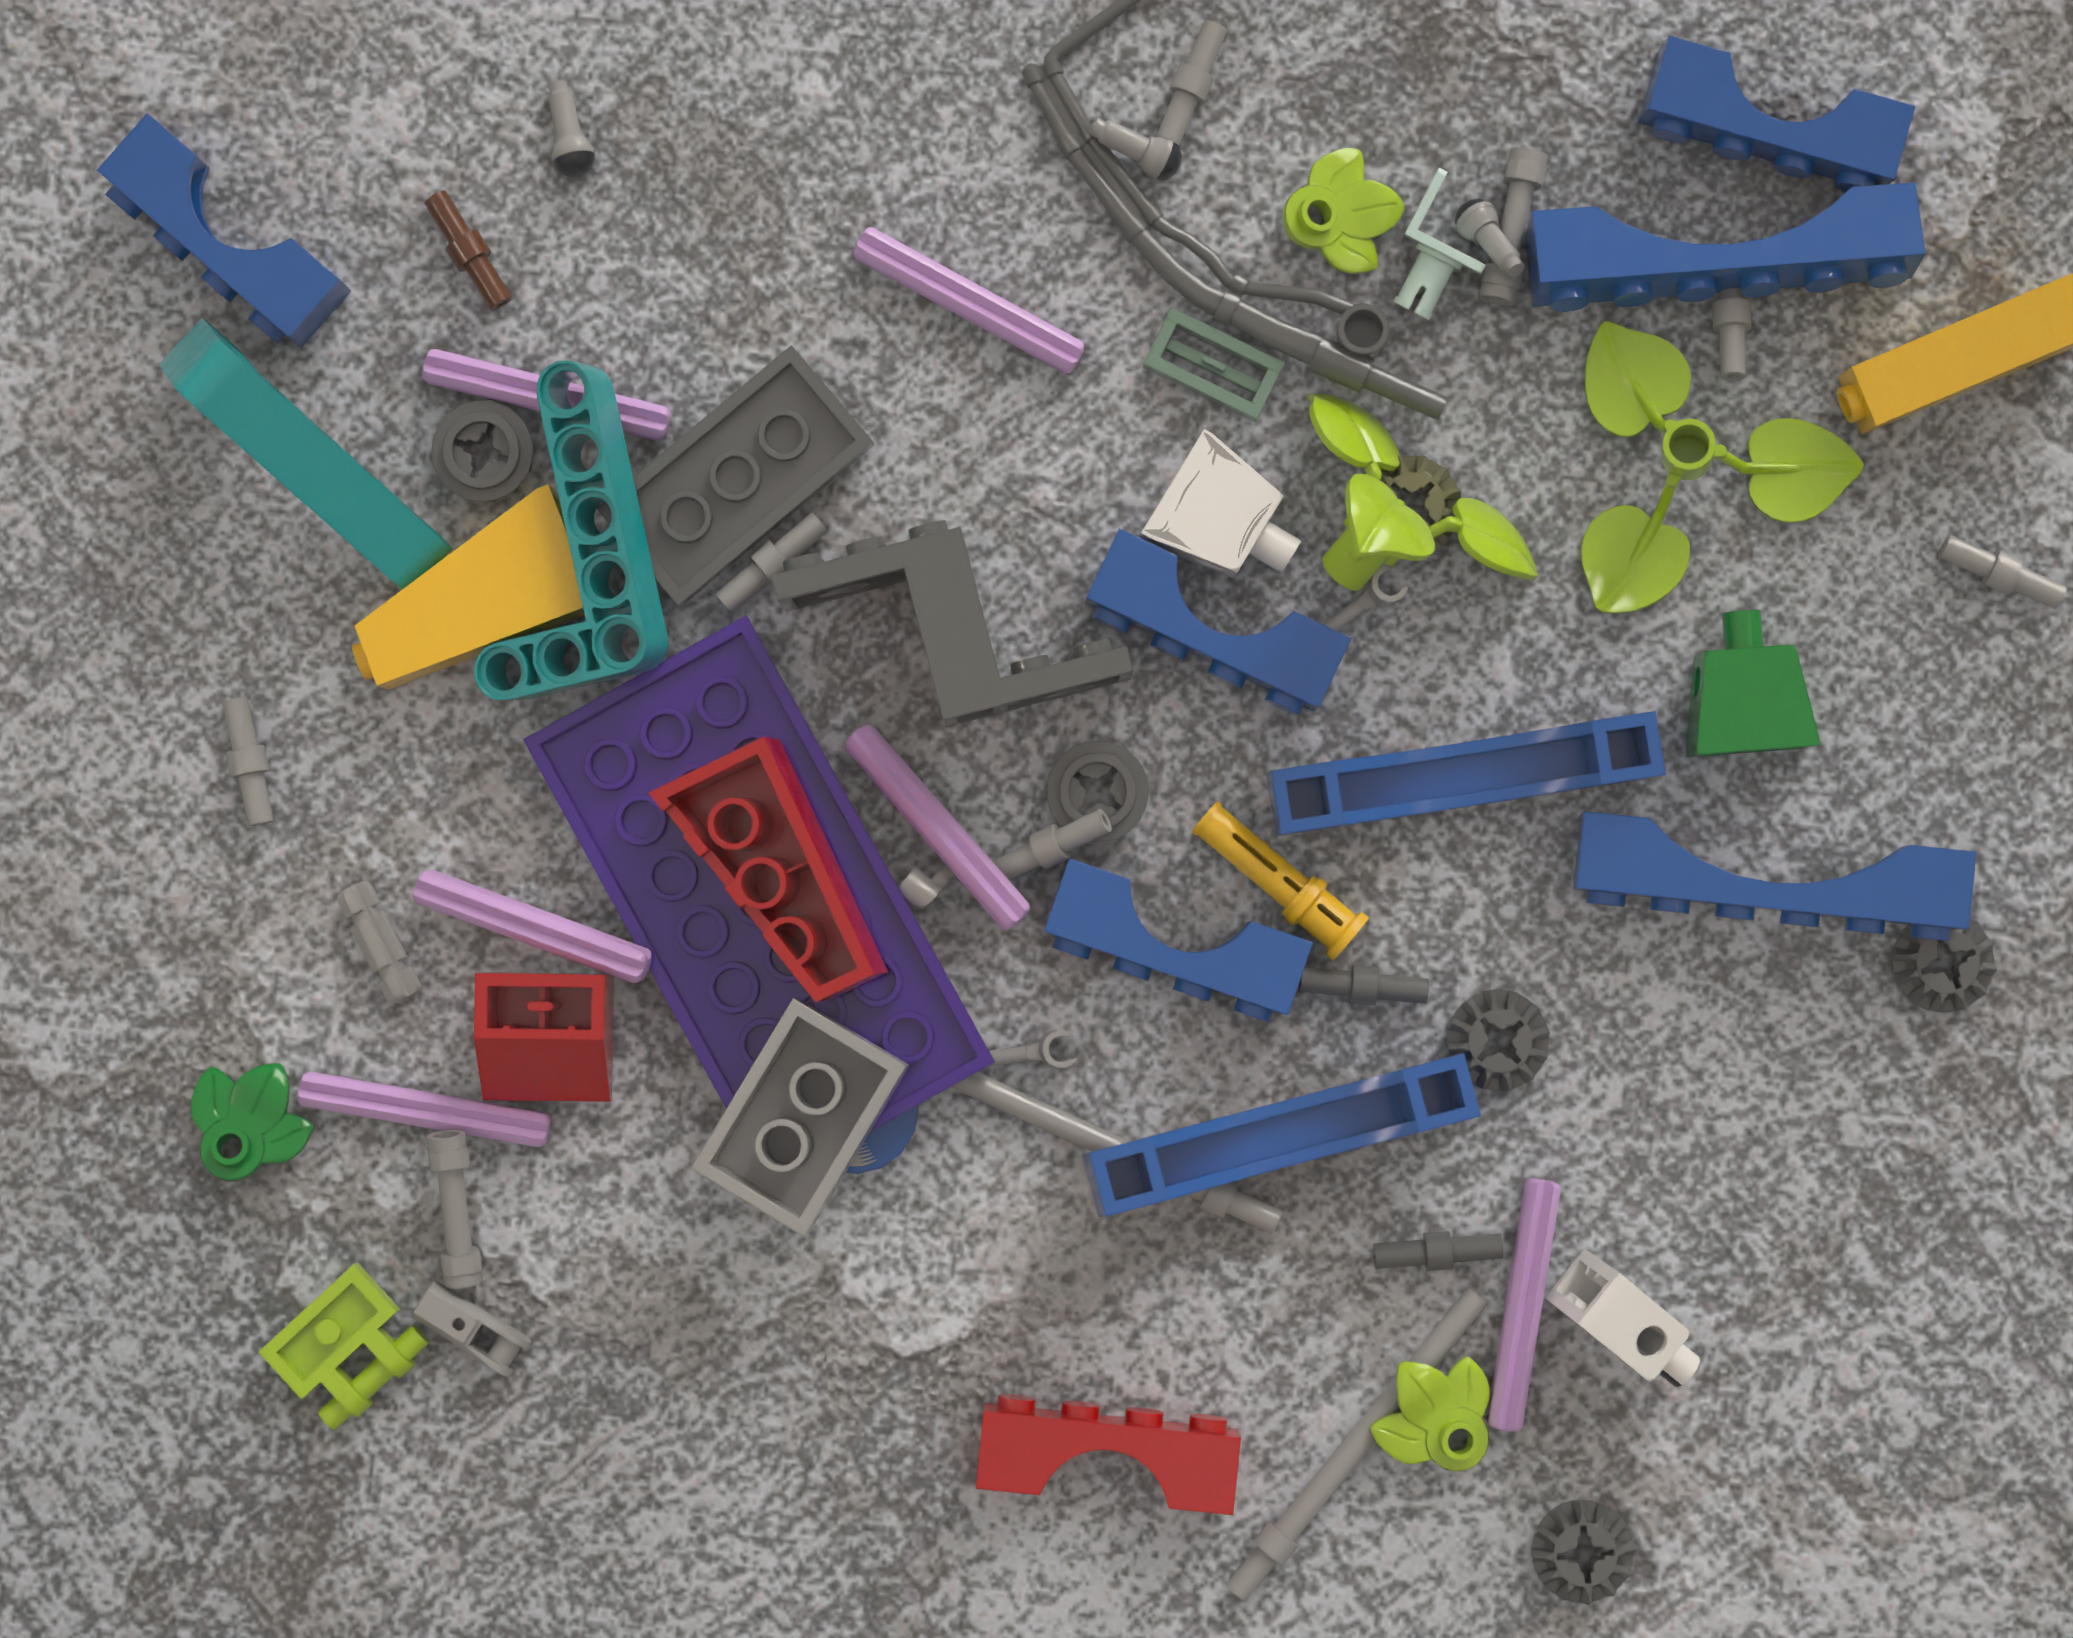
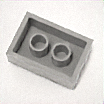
[691,998,910,1237]

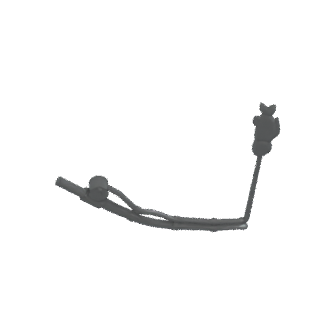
[1022,0,1449,420]

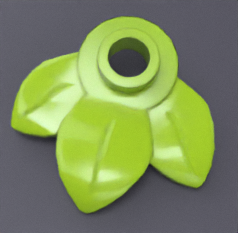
[1282,148,1405,274]
[1369,1356,1490,1471]

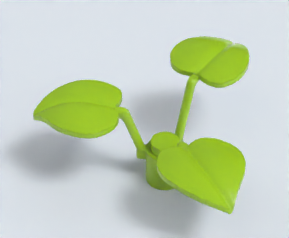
[1581,321,1864,614]
[1306,393,1539,591]

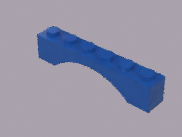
[1525,182,1926,312]
[1266,711,1666,837]
[1573,811,1977,941]
[1082,1053,1481,1217]

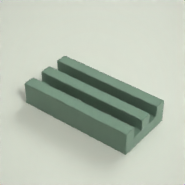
[1143,307,1285,422]

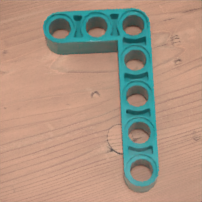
[159,317,453,589]
[474,360,668,700]

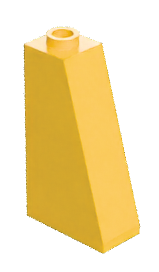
[1837,273,2073,434]
[352,484,585,690]

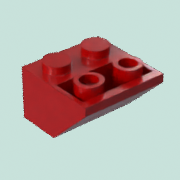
[474,972,614,1102]

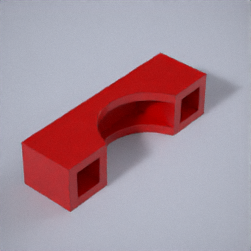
[975,1394,1241,1515]

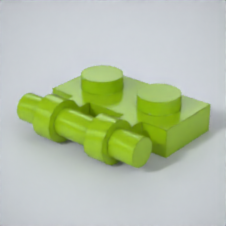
[258,1262,430,1430]

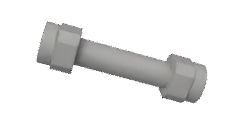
[1478,147,1548,306]
[427,1129,482,1289]

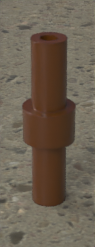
[424,190,513,311]

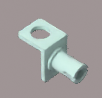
[1393,168,1486,320]

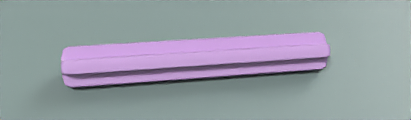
[854,227,1084,373]
[422,349,671,441]
[845,724,1030,930]
[413,870,652,983]
[298,1072,551,1147]
[1487,1178,1561,1432]

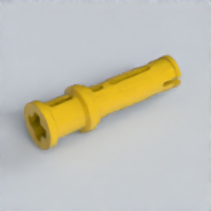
[1191,800,1369,961]

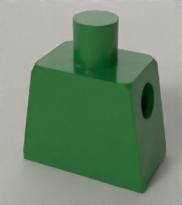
[1686,610,1820,758]

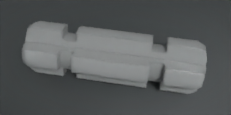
[337,881,421,1004]

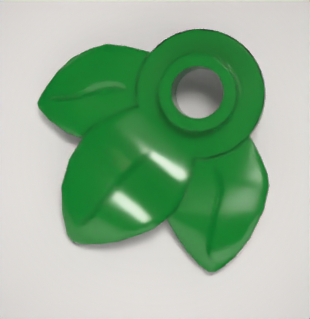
[191,1063,314,1182]

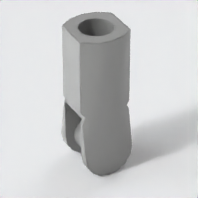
[411,1280,532,1377]

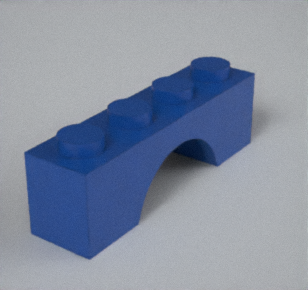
[1638,35,1916,192]
[97,113,351,347]
[1086,528,1352,716]
[1044,858,1313,1023]

